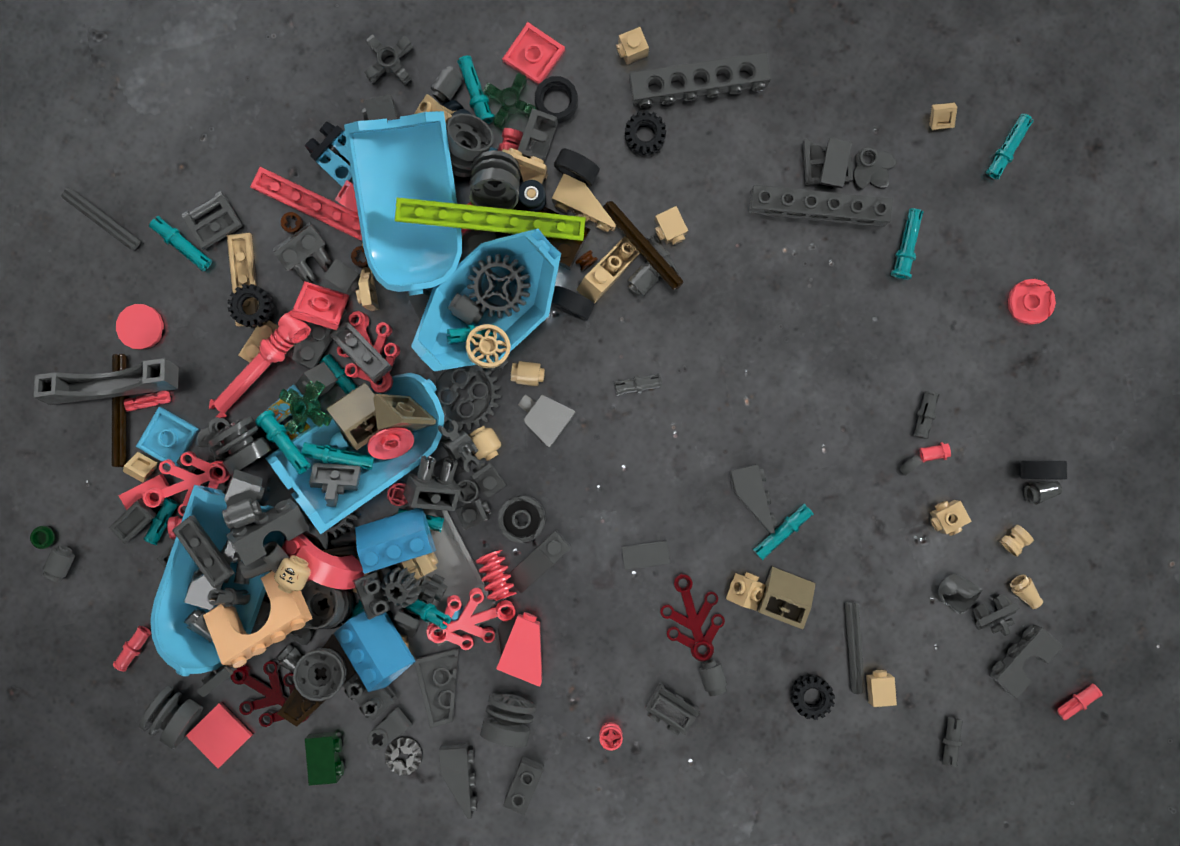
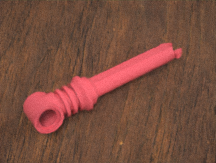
[209,311,311,418]

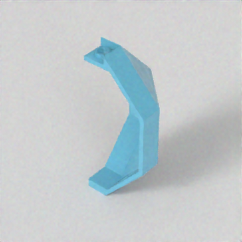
[411,229,561,371]

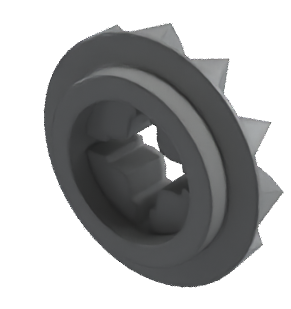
[385,738,422,776]

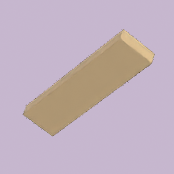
[227,233,259,327]

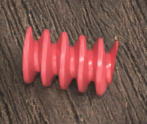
[476,550,517,601]

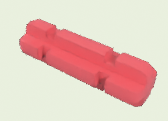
[124,391,171,411]

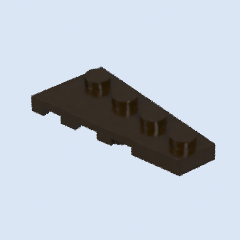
[277,634,356,727]

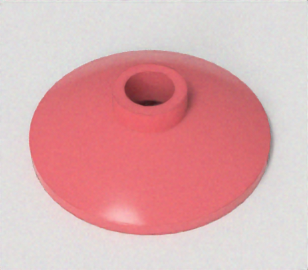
[367,427,414,460]

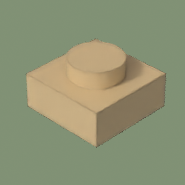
[930,103,957,130]
[123,452,158,483]

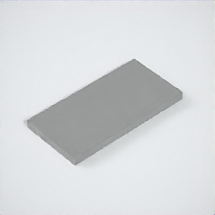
[389,506,497,646]

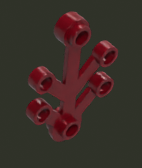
[660,574,725,661]
[230,660,310,727]

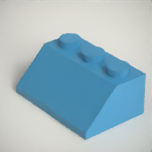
[355,508,436,574]
[334,611,416,692]

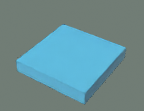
[136,407,201,467]

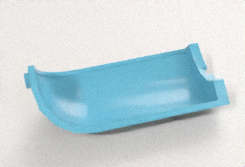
[344,111,462,296]
[265,373,444,534]
[151,485,285,676]

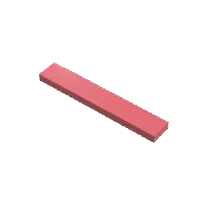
[250,167,362,241]

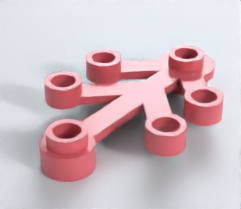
[337,311,400,393]
[143,451,230,517]
[426,588,515,650]

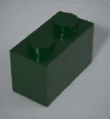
[305,731,344,786]

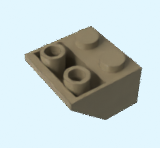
[325,383,381,451]
[757,567,816,629]

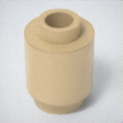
[511,361,545,386]

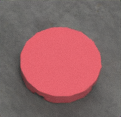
[1007,279,1056,325]
[116,304,164,350]

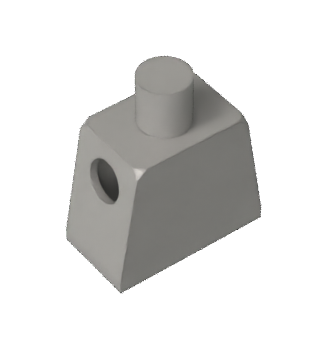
[518,395,576,447]

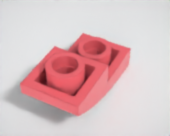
[118,473,170,510]

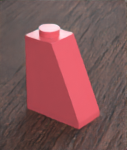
[496,612,542,687]

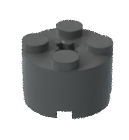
[498,495,546,543]

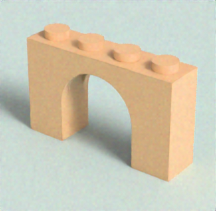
[203,571,312,668]

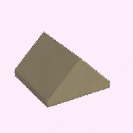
[373,394,437,432]

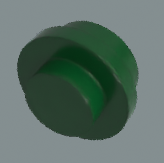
[30,526,55,549]

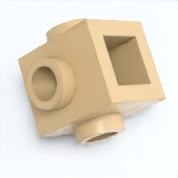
[930,500,972,536]
[726,572,766,611]

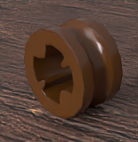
[281,212,304,234]
[351,246,369,268]
[575,250,598,272]

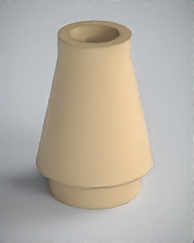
[1010,574,1043,609]

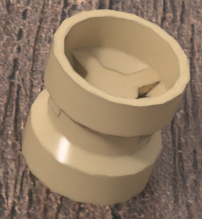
[1000,524,1034,557]

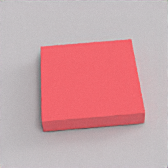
[502,22,565,85]
[291,281,349,331]
[186,702,253,768]

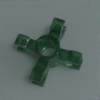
[483,73,536,129]
[279,381,332,434]

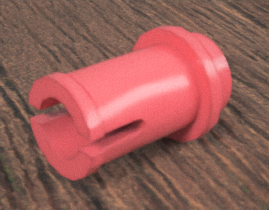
[919,442,951,463]

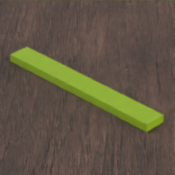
[395,197,586,241]

